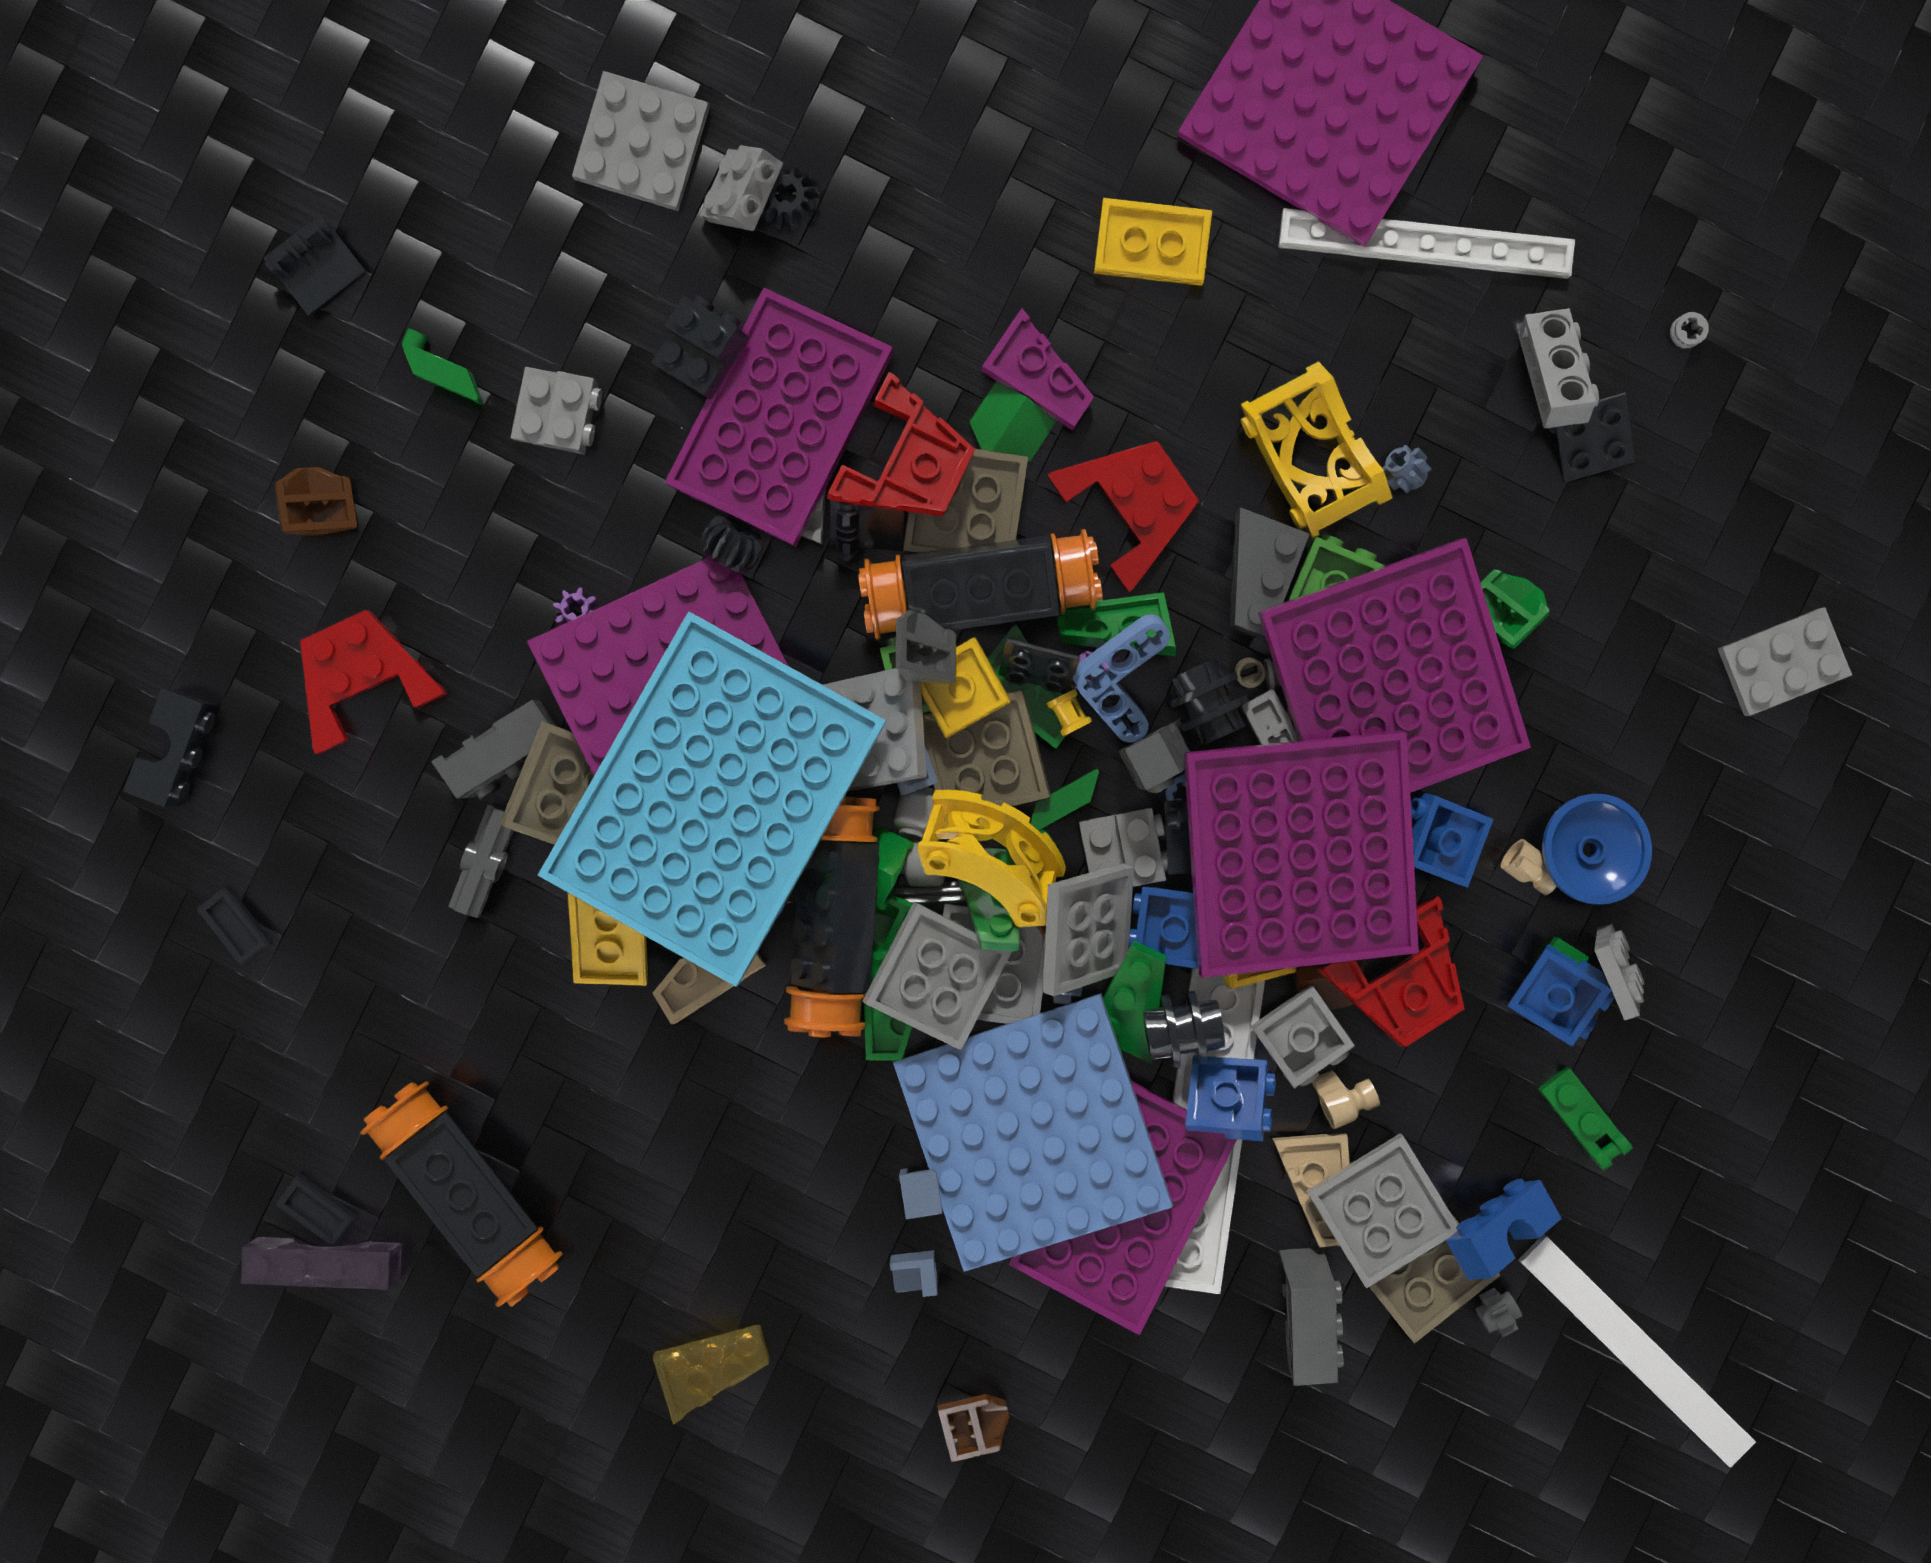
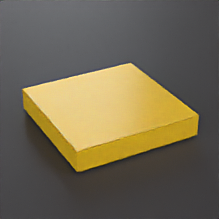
[921,637,1011,738]

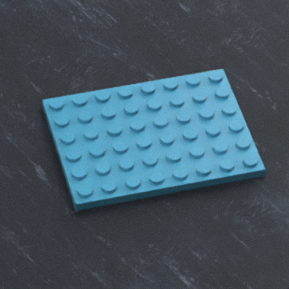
[538,611,887,987]

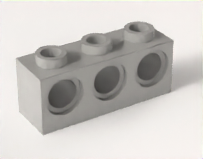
[1519,308,1599,429]

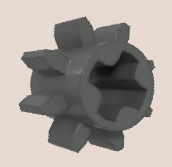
[1475,1288,1522,1337]

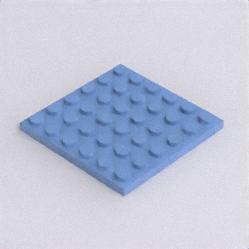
[893,993,1173,1272]

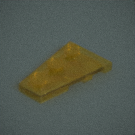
[653,1325,770,1424]

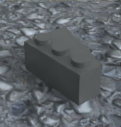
[431,700,557,800]
[1279,1247,1344,1386]

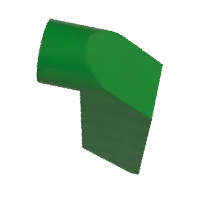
[402,328,483,405]
[1030,769,1099,839]

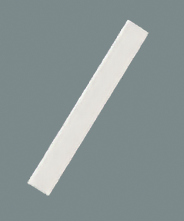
[1278,208,1575,279]
[1518,1234,1756,1468]

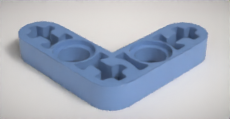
[1073,614,1170,743]

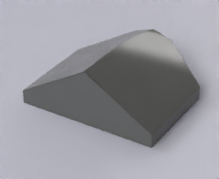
[896,610,956,684]

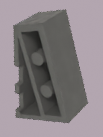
[1230,507,1309,641]
[1118,718,1199,793]

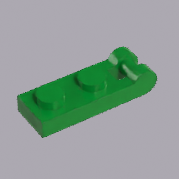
[1538,1067,1633,1171]

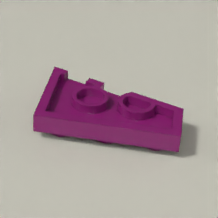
[981,309,1094,431]

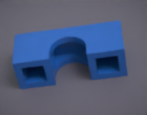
[1446,1179,1562,1280]

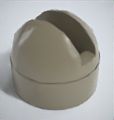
[1234,657,1266,688]

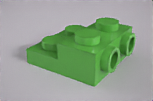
[1287,534,1384,601]

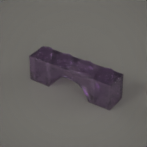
[241,1237,402,1290]

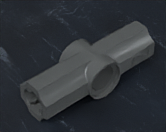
[448,804,514,918]

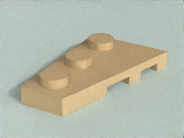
[653,952,766,1024]
[1272,1132,1350,1247]

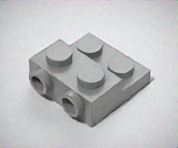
[699,145,783,231]
[511,366,602,455]
[1079,808,1168,887]
[1250,984,1355,1088]

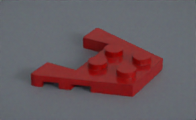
[827,372,975,517]
[1047,441,1199,593]
[300,610,447,754]
[1318,897,1464,1047]

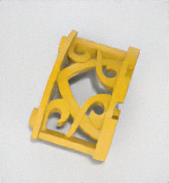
[1240,361,1392,538]
[917,790,1066,927]

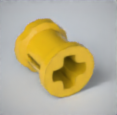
[1046,689,1092,736]

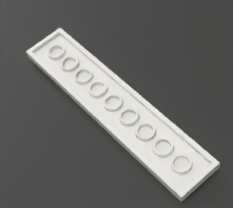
[1165,968,1265,1294]

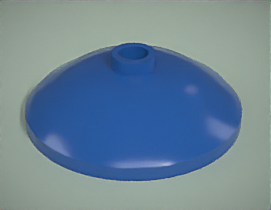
[1542,794,1652,905]

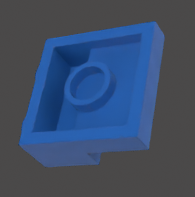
[1411,792,1493,888]
[1128,886,1198,969]
[1508,944,1615,1046]
[1185,1055,1276,1141]

